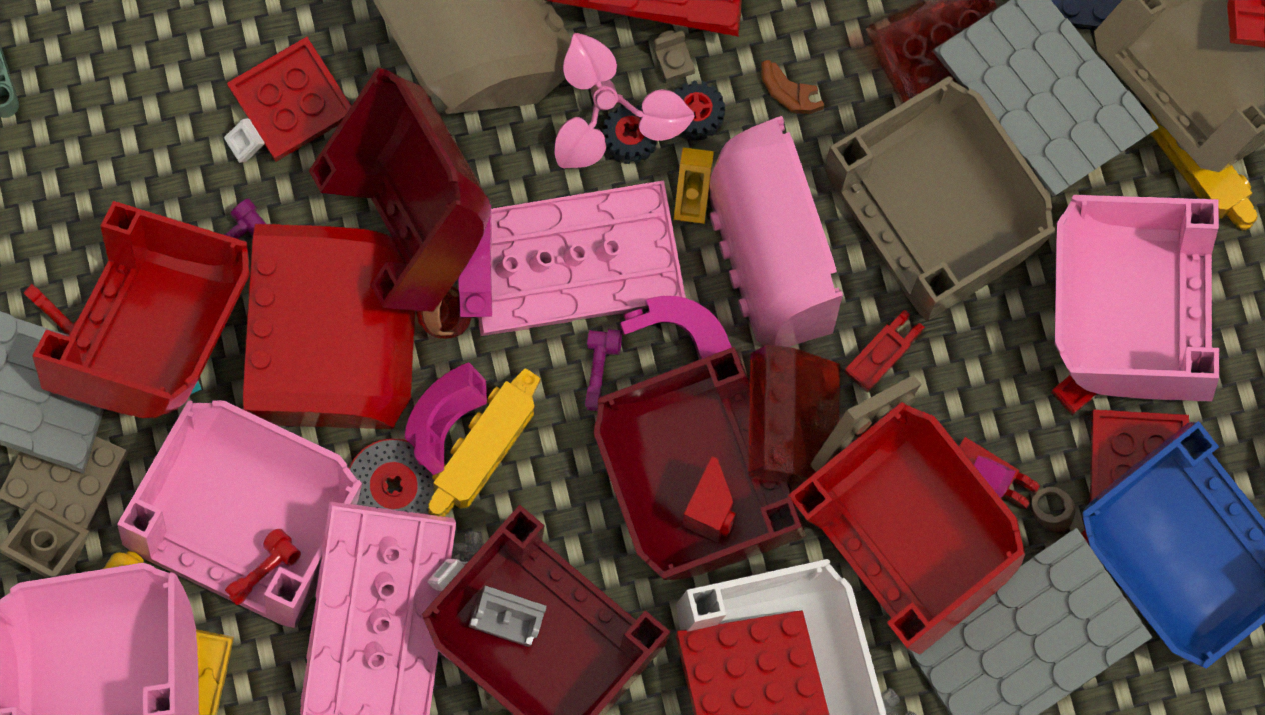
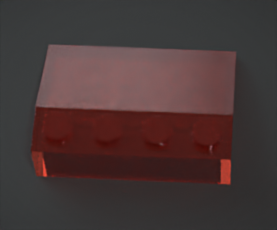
[865,0,997,104]
[748,344,840,484]

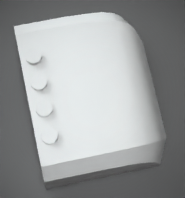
[676,559,886,715]

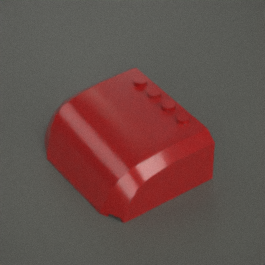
[32,201,249,418]
[243,224,415,429]
[788,402,1025,655]

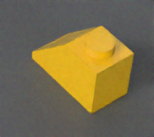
[673,147,714,224]

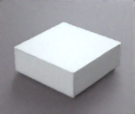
[224,118,265,163]
[427,558,465,591]

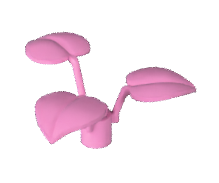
[554,33,694,168]

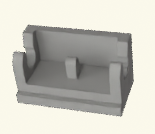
[468,586,547,647]

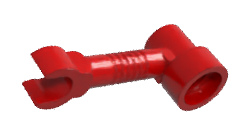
[23,284,78,336]
[225,529,301,605]

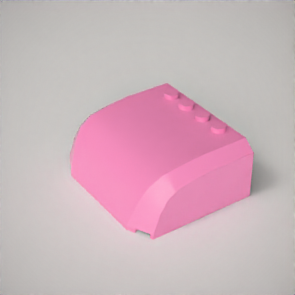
[709,116,843,351]
[1055,195,1219,401]
[117,401,362,628]
[0,563,199,715]

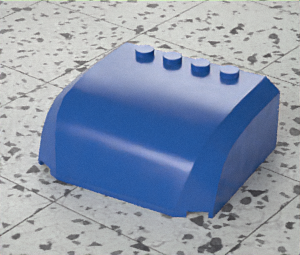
[1082,421,1265,669]

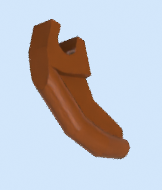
[761,60,824,114]

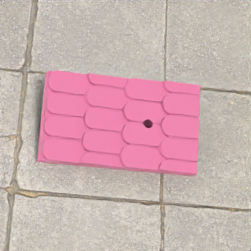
[477,180,686,336]
[300,501,456,715]

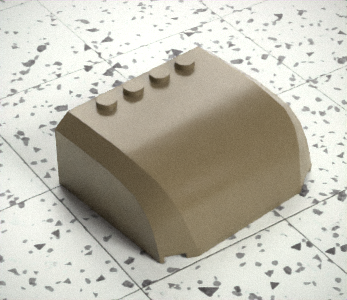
[373,0,571,114]
[1094,0,1265,172]
[824,76,1055,321]

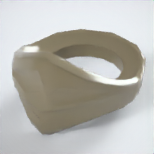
[1031,487,1075,532]

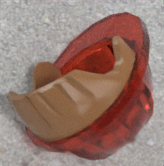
[417,286,472,339]

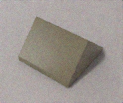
[0,501,89,578]

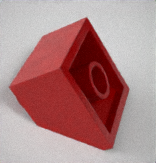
[683,456,736,543]

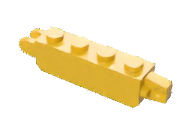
[1147,108,1258,231]
[428,368,541,517]

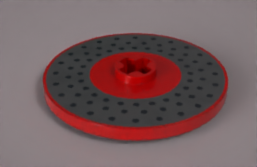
[349,438,435,515]

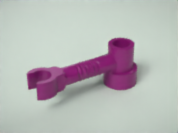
[224,198,266,239]
[585,329,622,411]

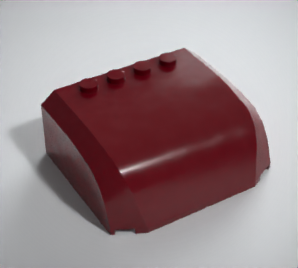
[309,67,491,312]
[594,347,807,580]
[422,505,670,715]

